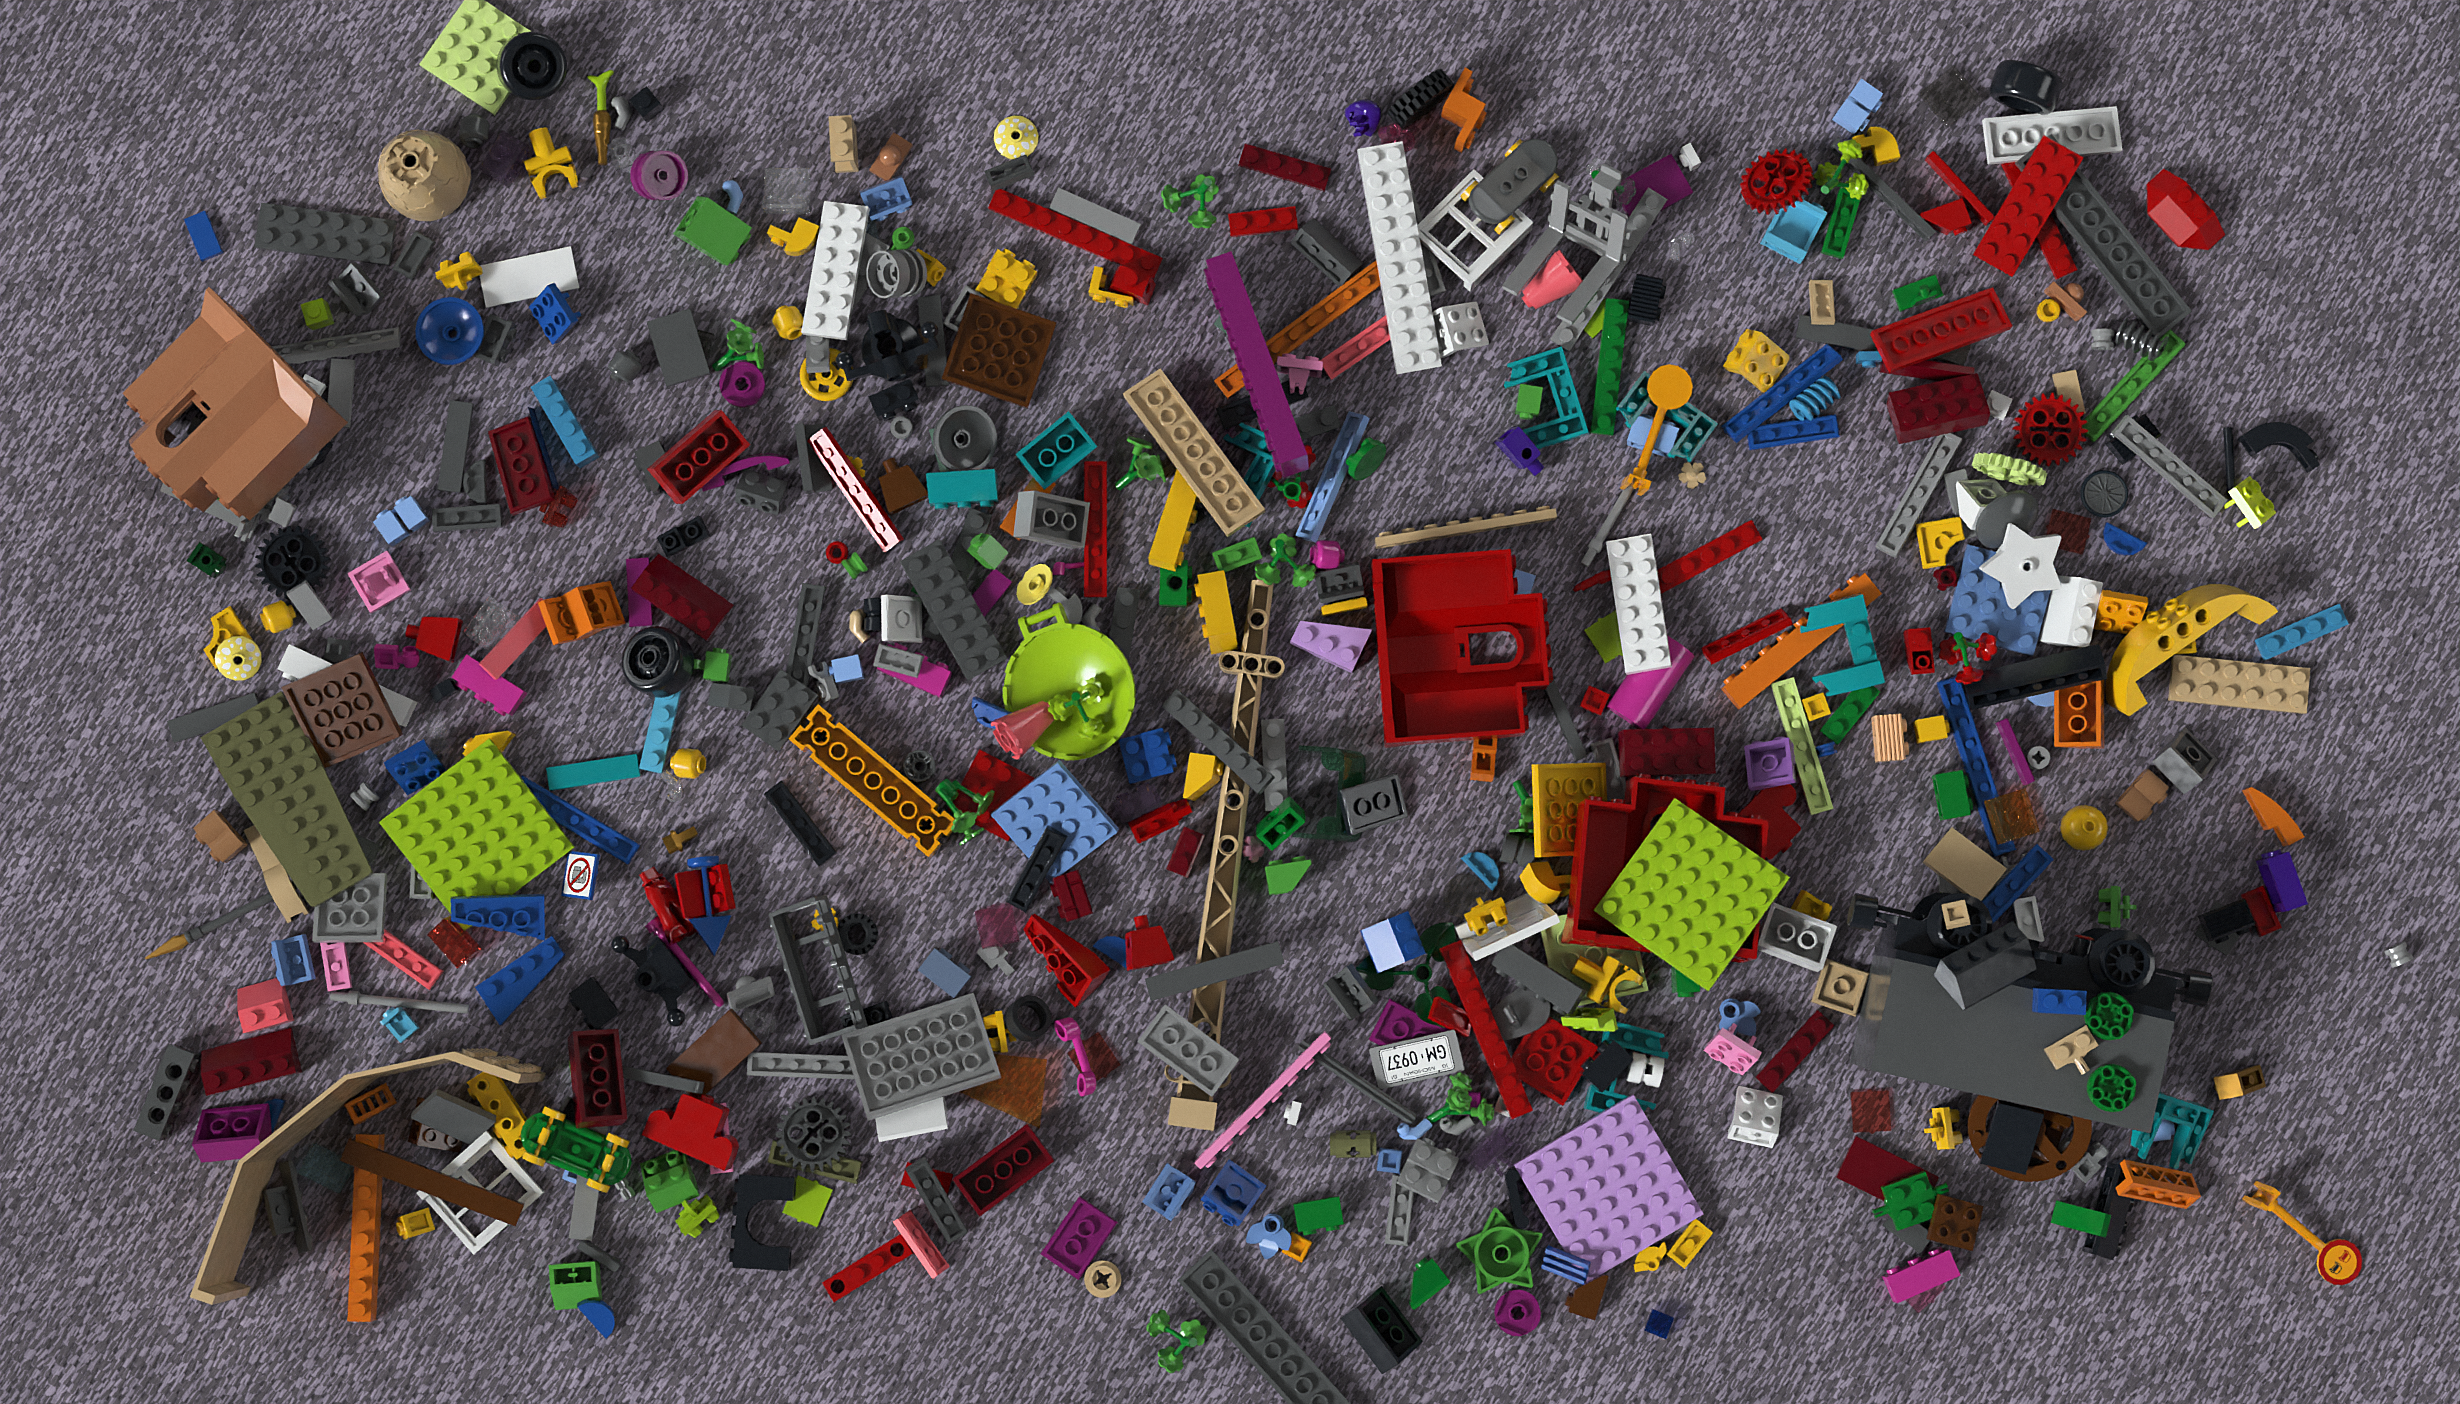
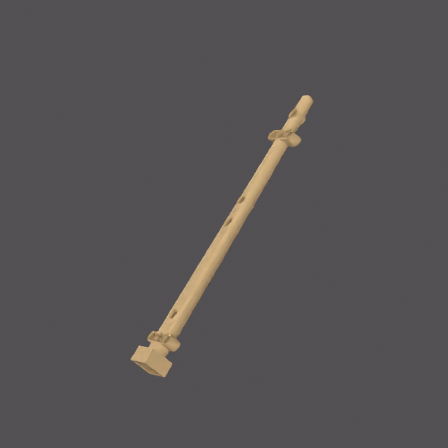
[1165,577,1285,1131]

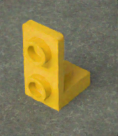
[1089,266,1134,308]

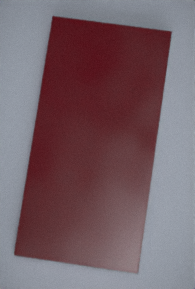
[488,416,555,516]
[1835,1136,1939,1201]

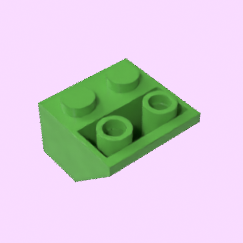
[1265,856,1311,896]
[640,1150,700,1213]
[549,1260,602,1310]

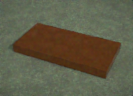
[666,1009,762,1096]

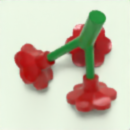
[1939,632,1997,684]

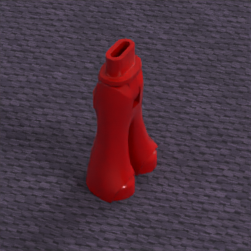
[639,867,704,945]

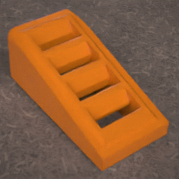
[344,1083,397,1126]

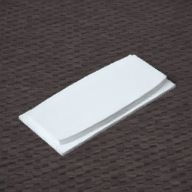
[479,246,579,308]

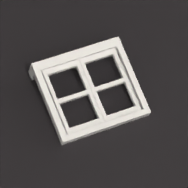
[1417,170,1533,292]
[1454,893,1560,961]
[417,1130,545,1255]

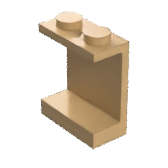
[829,115,859,173]

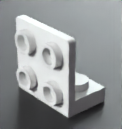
[1432,302,1489,358]
[1727,1086,1783,1148]

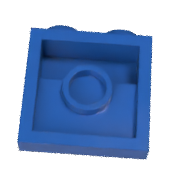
[1119,728,1177,784]
[1200,1159,1266,1226]

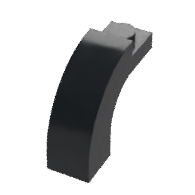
[2238,422,2320,473]

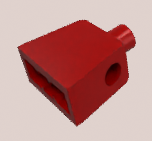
[1108,265,1156,305]
[405,617,463,663]
[1125,915,1174,971]

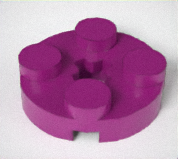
[719,361,766,408]
[1494,1289,1541,1336]

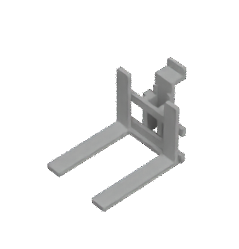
[1502,163,1632,325]
[160,417,297,542]

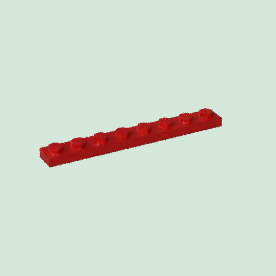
[988,189,1163,280]
[1439,940,1533,1120]

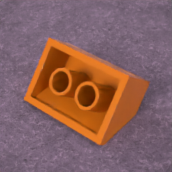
[2054,680,2104,749]

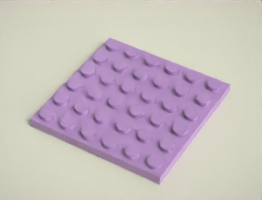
[1513,1094,1703,1282]

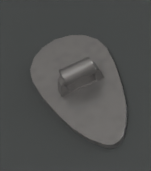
[1475,988,1551,1042]

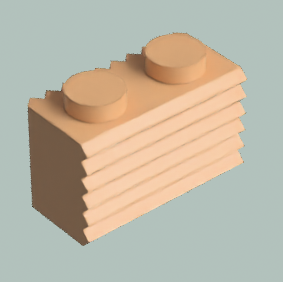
[1871,714,1909,763]

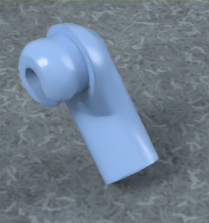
[722,180,743,214]
[1397,1118,1433,1140]

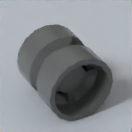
[1499,832,1535,868]

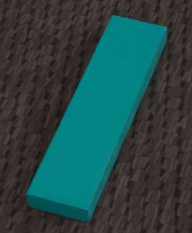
[546,754,641,791]

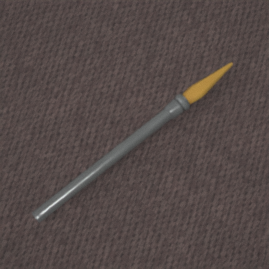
[145,881,298,960]

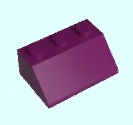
[192,1103,272,1163]

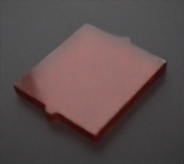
[2046,509,2092,555]
[1067,1032,1121,1082]
[1850,1089,1891,1134]

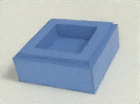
[1377,1147,1402,1174]

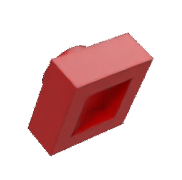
[1579,685,1610,716]

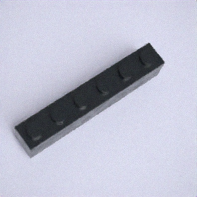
[1964,644,2107,710]

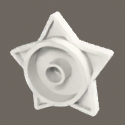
[1979,523,2062,609]

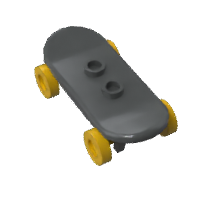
[1460,139,1559,235]

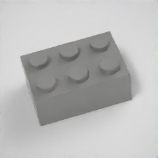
[1013,491,1090,549]

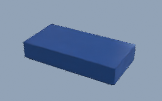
[184,211,223,262]

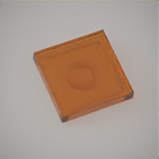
[1984,788,2040,845]

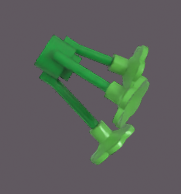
[935,779,995,846]

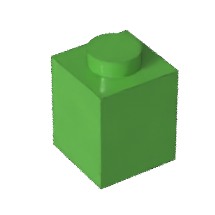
[1515,384,1543,420]
[967,533,1009,570]

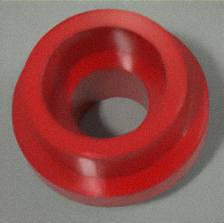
[826,541,849,564]

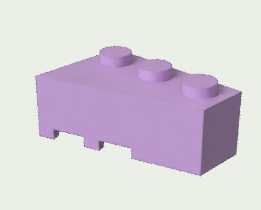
[1290,621,1372,673]

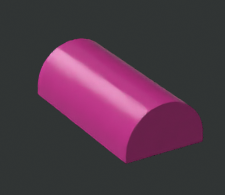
[1606,636,1695,729]

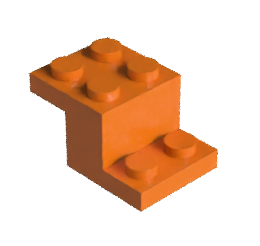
[1441,67,1487,153]
[538,581,626,645]

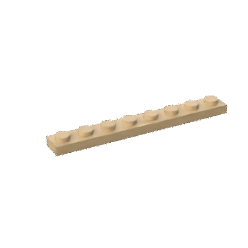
[1375,506,1557,549]

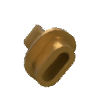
[662,826,698,854]

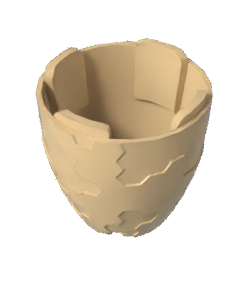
[378,130,471,221]

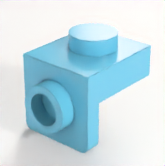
[380,1007,419,1043]

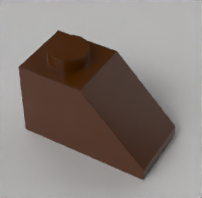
[1564,1274,1609,1321]

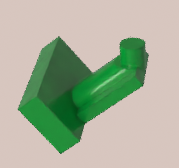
[1892,274,1944,312]

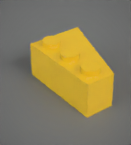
[1194,570,1238,654]

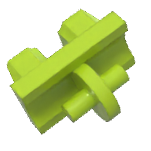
[675,1194,720,1238]

